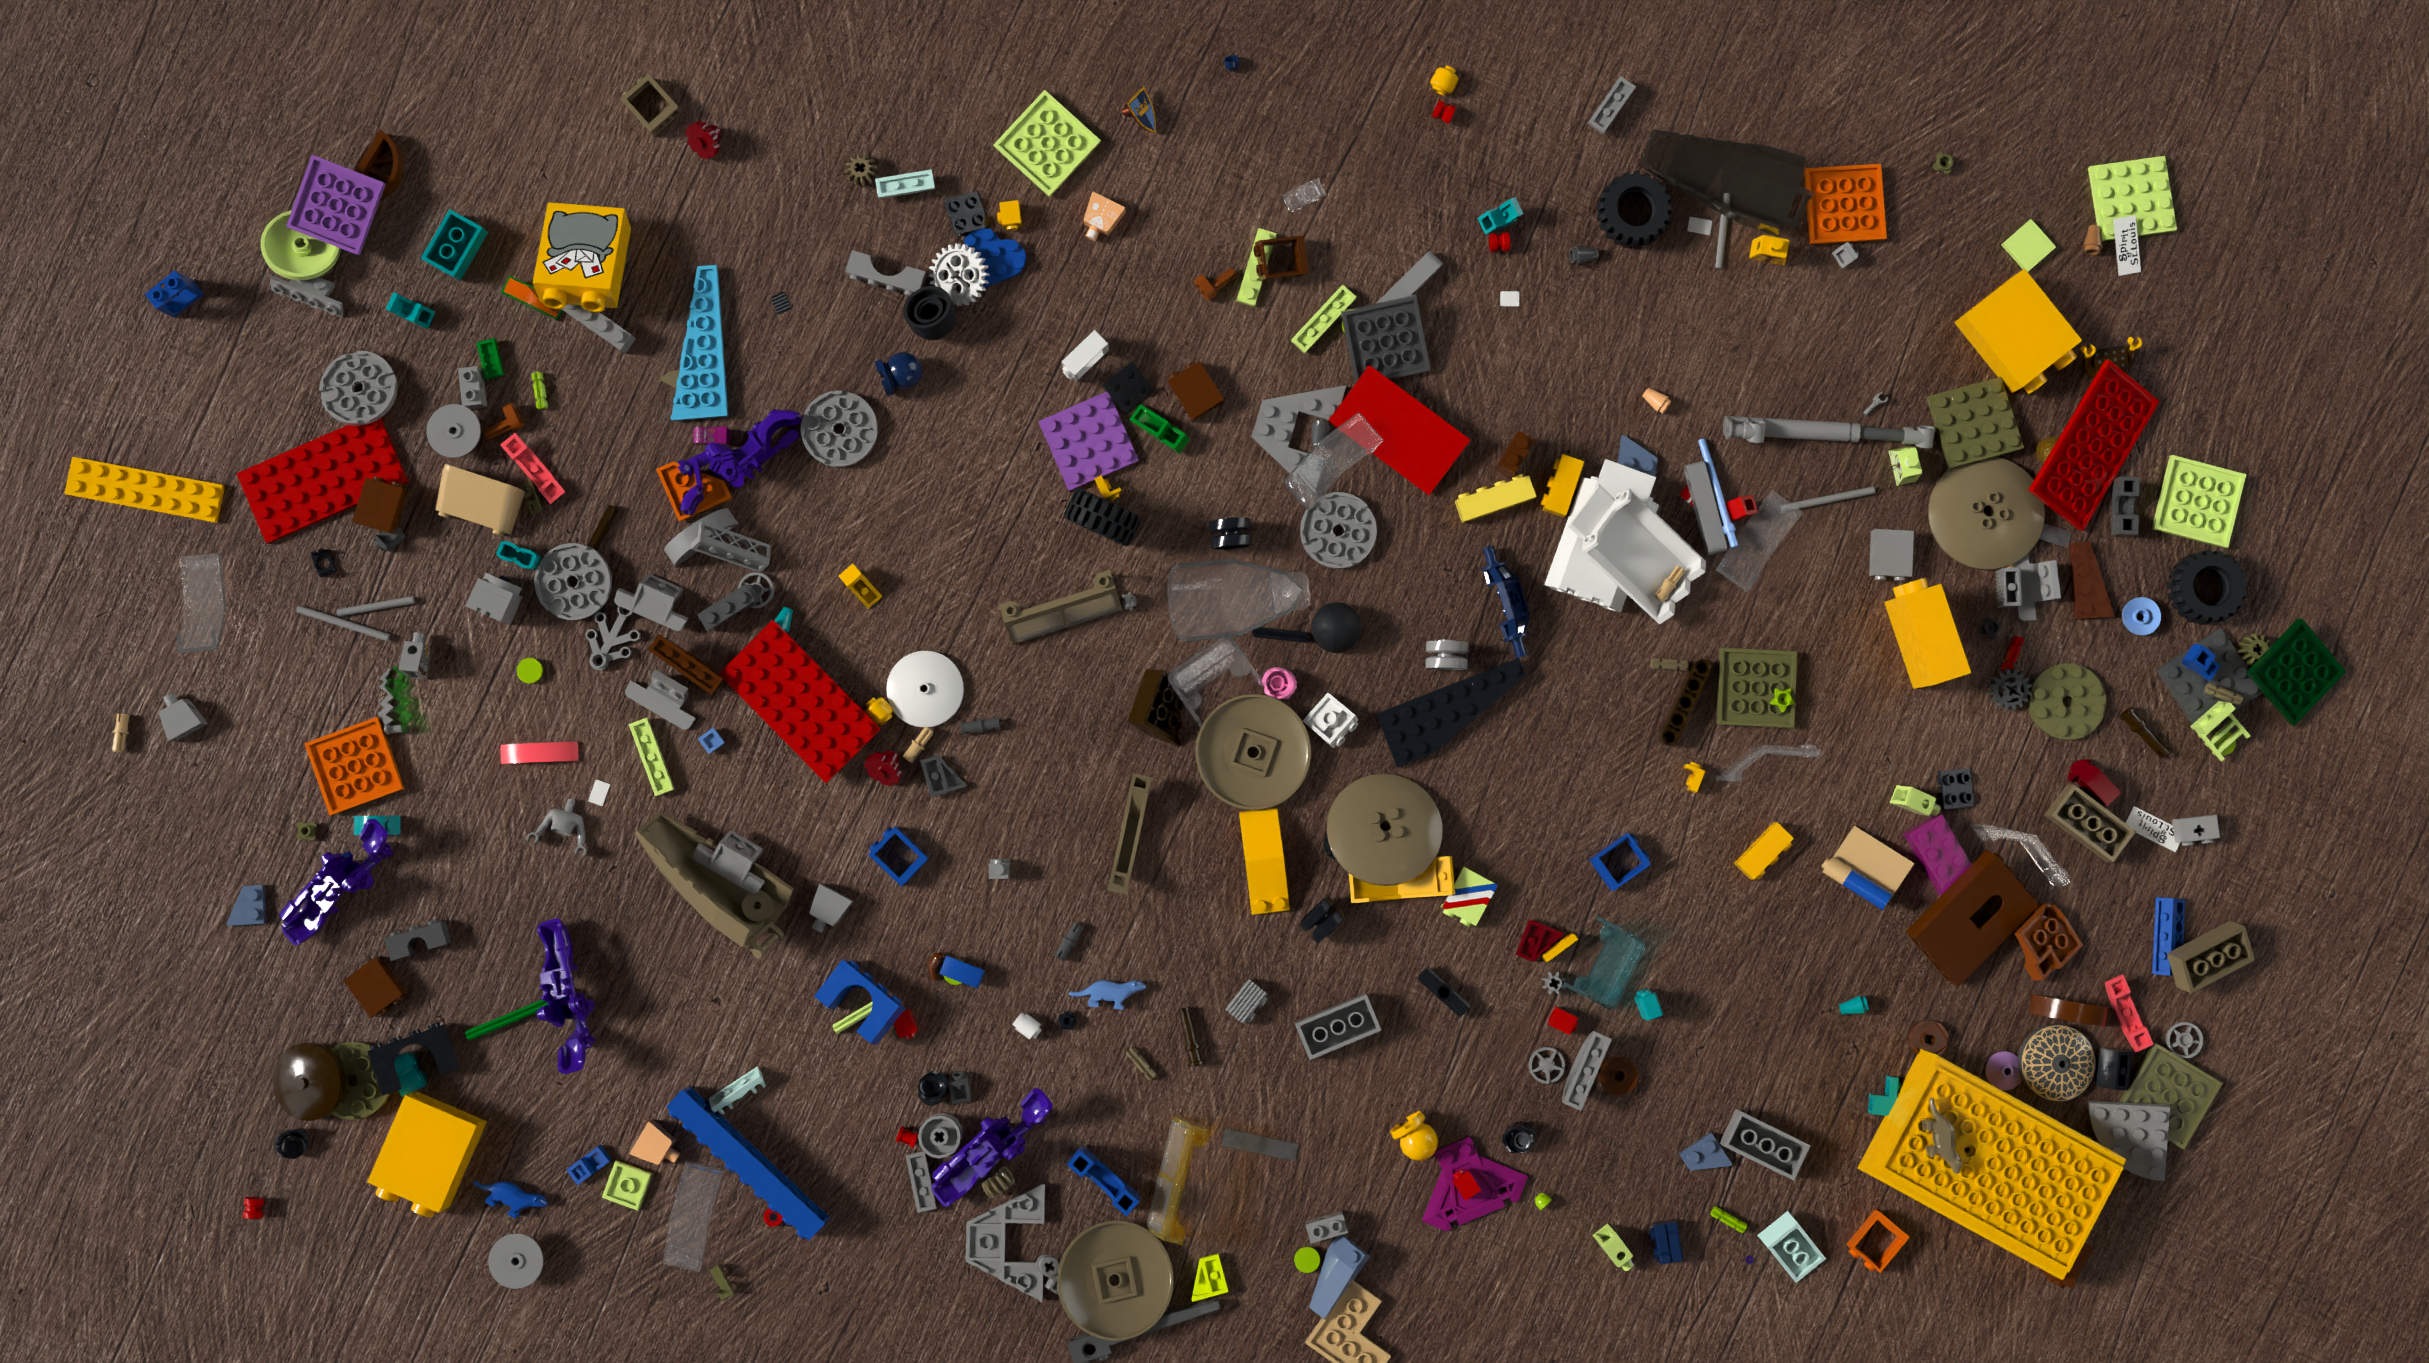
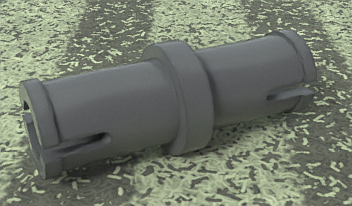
[960,717,1000,735]
[1054,922,1084,962]

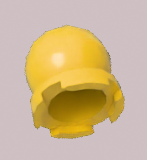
[1389,1111,1438,1161]

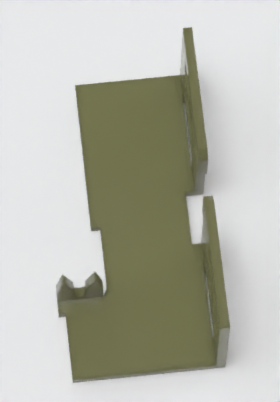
[520,478,544,515]
[709,1264,736,1301]

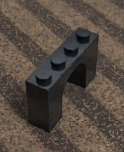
[367,1022,460,1096]

